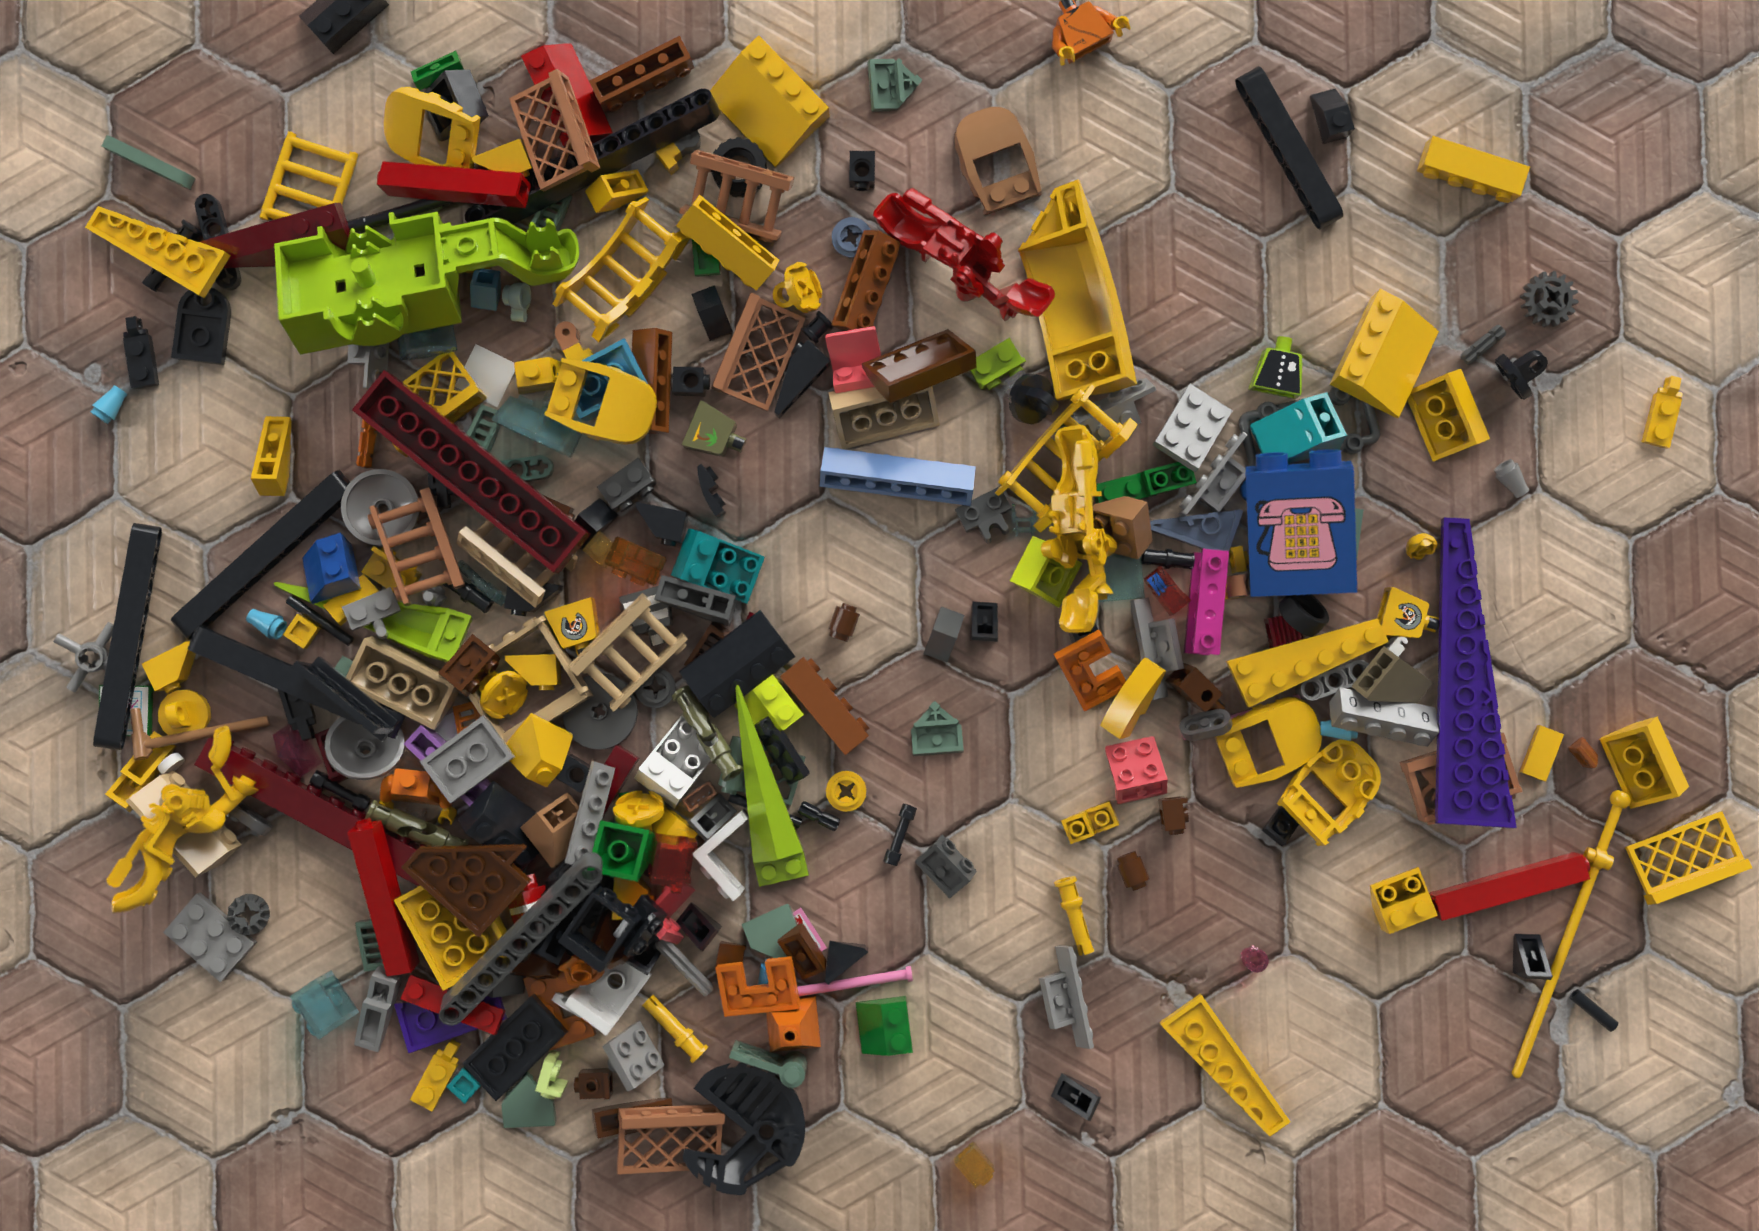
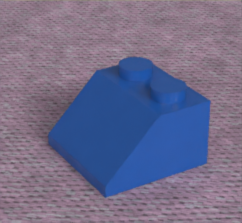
[302,532,361,604]

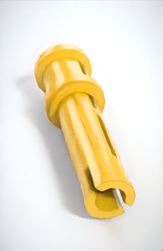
[1054,876,1094,956]
[642,994,709,1063]

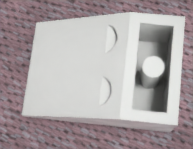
[634,715,718,809]

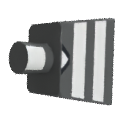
[619,586,673,647]

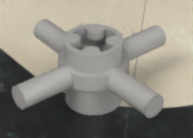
[53,622,114,692]

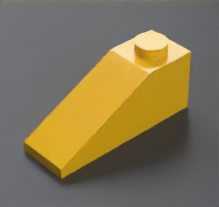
[251,416,292,496]

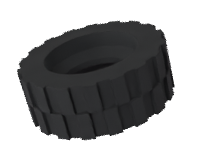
[711,137,767,197]

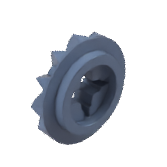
[832,217,870,258]

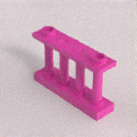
[1183,549,1229,655]

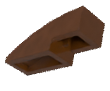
[592,1097,673,1139]

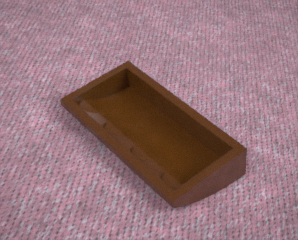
[862,329,977,403]

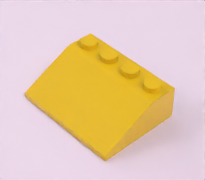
[710,35,830,168]
[1329,289,1439,419]
[394,885,507,991]

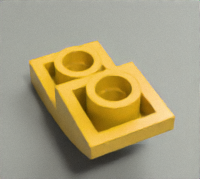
[1061,800,1120,844]

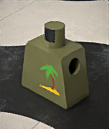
[682,400,747,457]

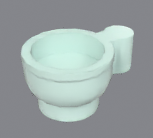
[502,282,531,322]

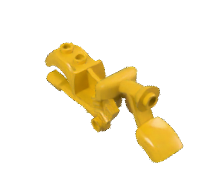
[1041,425,1118,633]
[106,726,259,913]

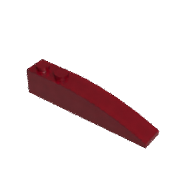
[200,202,350,268]

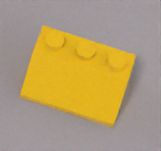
[1407,369,1490,462]
[1599,716,1689,809]

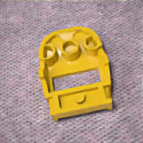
[384,87,481,169]
[544,358,657,445]
[1214,697,1322,788]
[1277,739,1381,846]

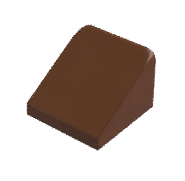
[715,941,746,968]

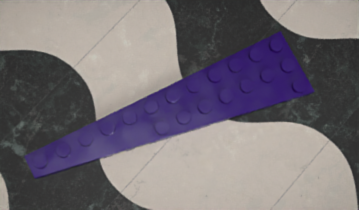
[1435,517,1517,828]

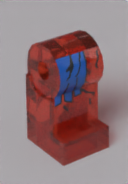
[1143,566,1191,616]

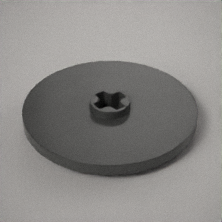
[562,673,638,749]

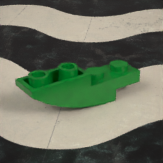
[1094,462,1197,504]

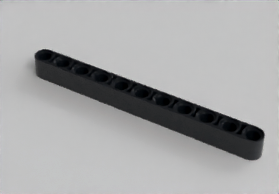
[464,89,720,224]

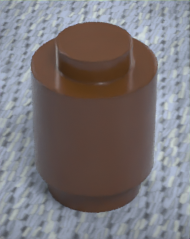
[828,603,860,642]
[1117,851,1150,891]

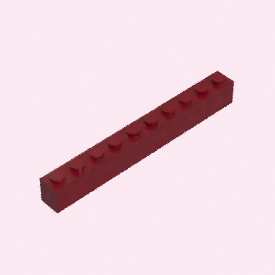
[194,737,424,886]

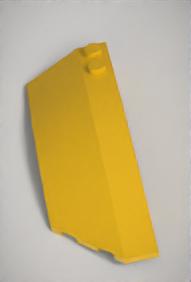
[1018,179,1137,401]

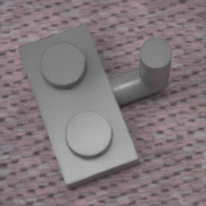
[342,587,401,640]

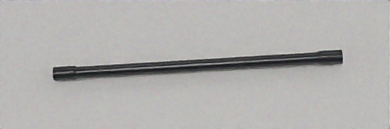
[347,154,570,234]

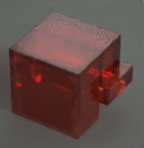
[648,833,697,894]

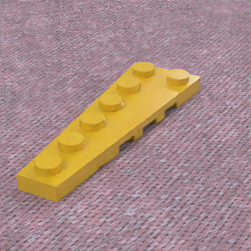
[85,206,231,298]
[1226,618,1389,708]
[1159,994,1290,1137]

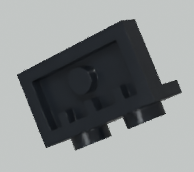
[612,894,668,957]

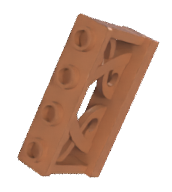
[1399,732,1522,825]

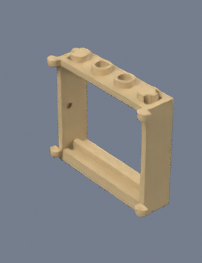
[468,616,594,743]

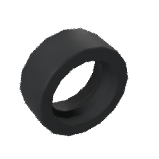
[1279,594,1329,637]

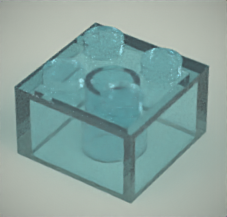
[290,970,359,1040]

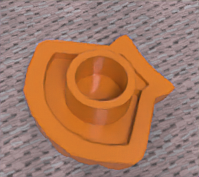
[558,954,605,986]

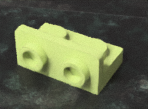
[535,1050,568,1099]

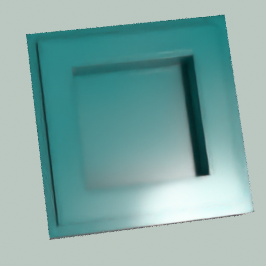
[446,1067,481,1104]

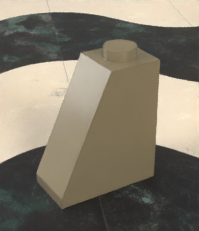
[1351,646,1433,703]

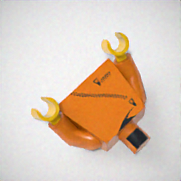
[1052,0,1131,66]
[378,768,457,825]

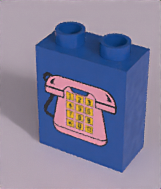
[1246,449,1357,597]

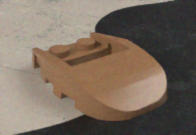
[954,107,1041,216]

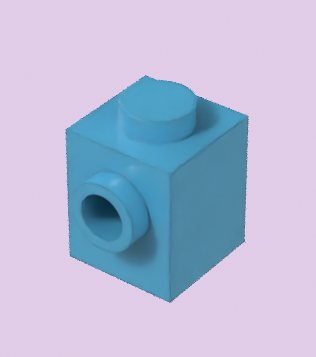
[470,269,501,311]

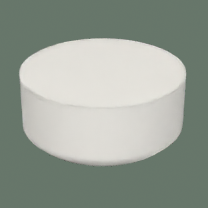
[158,753,185,774]

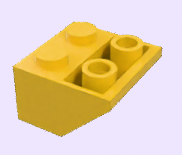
[1370,867,1438,934]

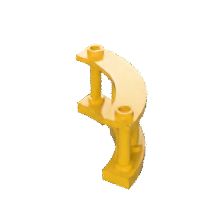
[553,197,690,342]
[995,384,1138,533]

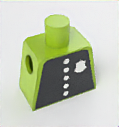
[1248,336,1302,399]

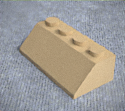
[828,386,940,449]
[346,635,459,730]
[126,770,242,878]

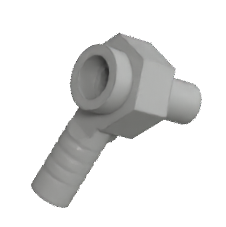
[418,578,447,607]

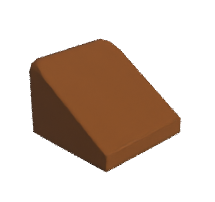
[1568,737,1598,769]

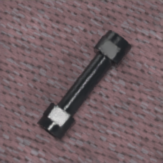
[309,770,372,812]
[883,803,917,866]

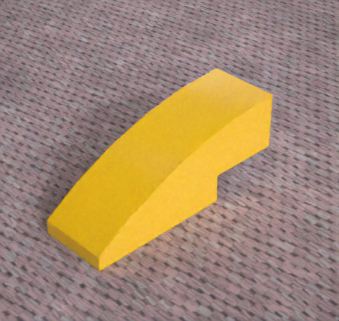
[1100,658,1166,739]
[105,731,176,812]

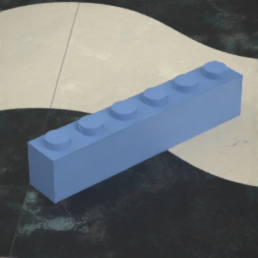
[819,447,976,506]

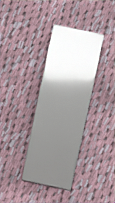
[354,966,403,1052]

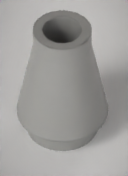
[1494,459,1530,498]

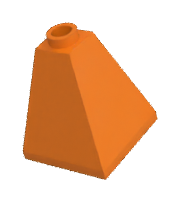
[766,995,821,1052]

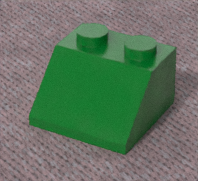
[587,820,657,882]
[856,996,913,1056]

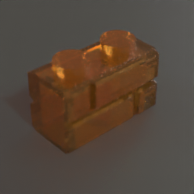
[604,536,667,587]

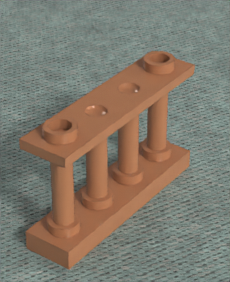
[679,150,795,242]
[367,487,466,606]

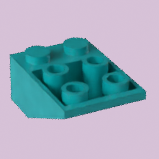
[1250,392,1347,464]
[671,528,765,604]

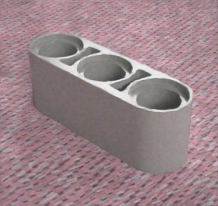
[1295,660,1369,701]

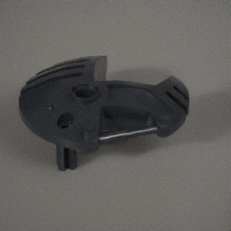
[682,1062,805,1195]

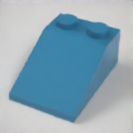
[557,338,648,422]

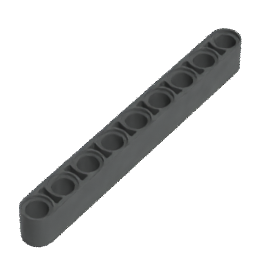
[439,852,603,1026]

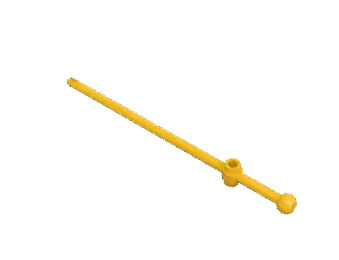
[1512,790,1631,1078]

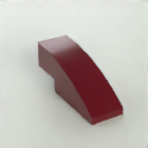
[602,744,640,819]

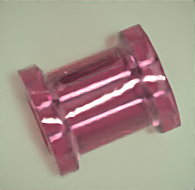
[1241,946,1269,973]

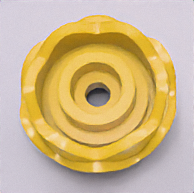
[1406,533,1438,560]

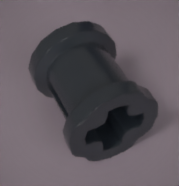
[801,311,834,344]

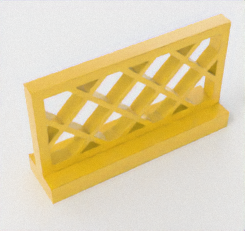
[392,347,487,457]
[1625,811,1752,905]

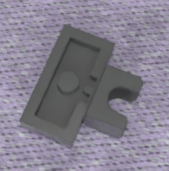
[955,486,1012,544]

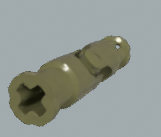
[672,686,743,781]
[365,799,469,846]

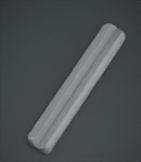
[655,939,714,996]

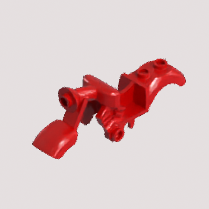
[873,188,1055,321]

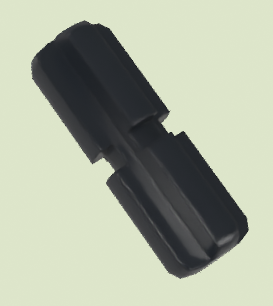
[798,801,840,831]

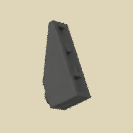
[654,575,737,627]

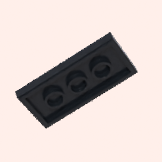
[462,994,569,1101]

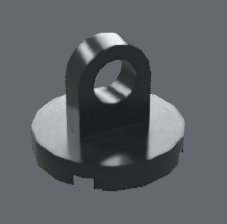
[1495,350,1548,400]
[1009,373,1059,425]

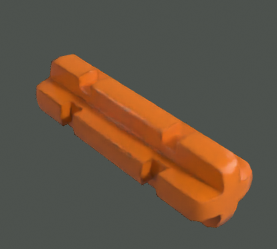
[356,420,376,468]

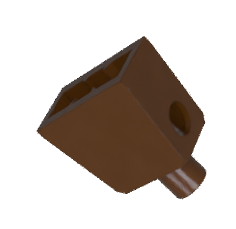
[1165,663,1225,712]

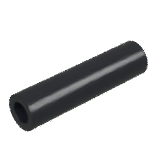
[1569,989,1619,1032]

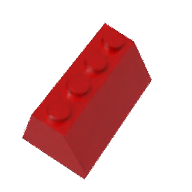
[521,43,613,152]

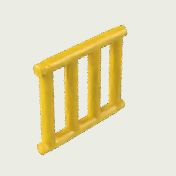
[259,131,358,220]

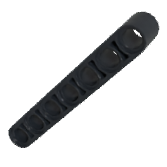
[1235,66,1343,230]

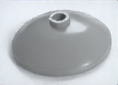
[341,469,420,546]
[325,717,405,780]

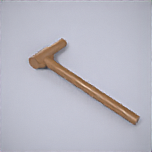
[130,708,270,760]

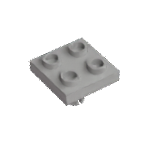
[602,1021,664,1092]

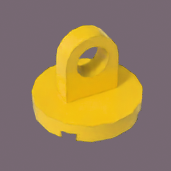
[772,262,822,313]
[479,671,528,719]
[158,689,211,735]
[613,790,665,832]

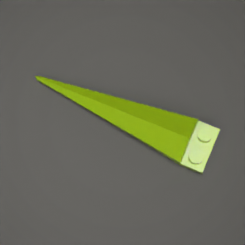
[273,582,473,662]
[735,685,809,887]

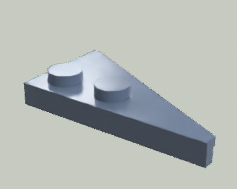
[1150,509,1243,551]

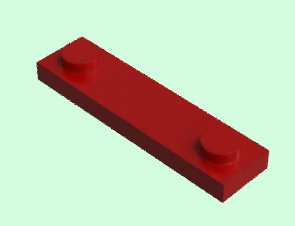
[401,975,506,1035]

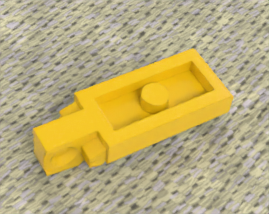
[1642,376,1682,449]
[410,1039,461,1112]

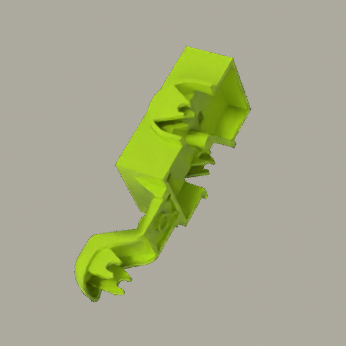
[274,211,579,355]

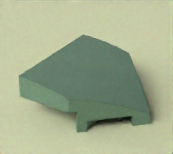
[867,58,922,112]
[911,701,964,756]
[742,904,798,958]
[502,1072,556,1128]

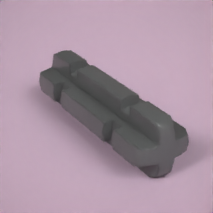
[1460,325,1506,365]

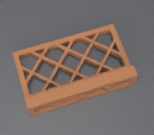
[509,69,600,191]
[711,293,806,411]
[617,1104,725,1174]

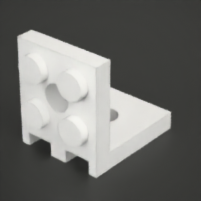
[692,809,748,901]
[564,963,652,1036]

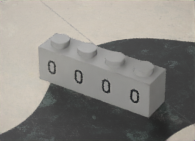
[1329,687,1439,747]

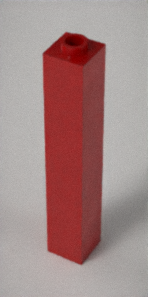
[377,161,531,208]
[347,818,420,977]
[1429,852,1590,921]

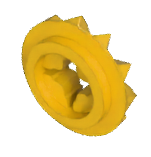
[826,771,866,812]

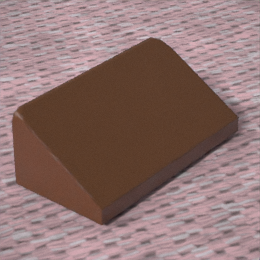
[777,923,827,980]

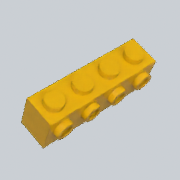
[1417,136,1530,203]
[676,195,779,291]

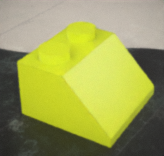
[1010,536,1082,608]
[734,674,805,731]

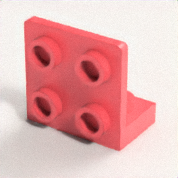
[825,326,881,393]
[1105,736,1168,804]
[654,880,695,945]

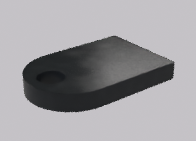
[171,287,231,365]

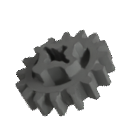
[1520,271,1579,328]

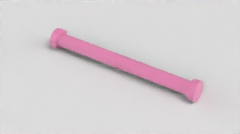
[798,966,913,997]

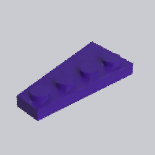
[394,996,508,1053]

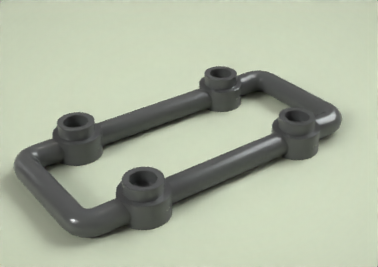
[1239,387,1381,466]

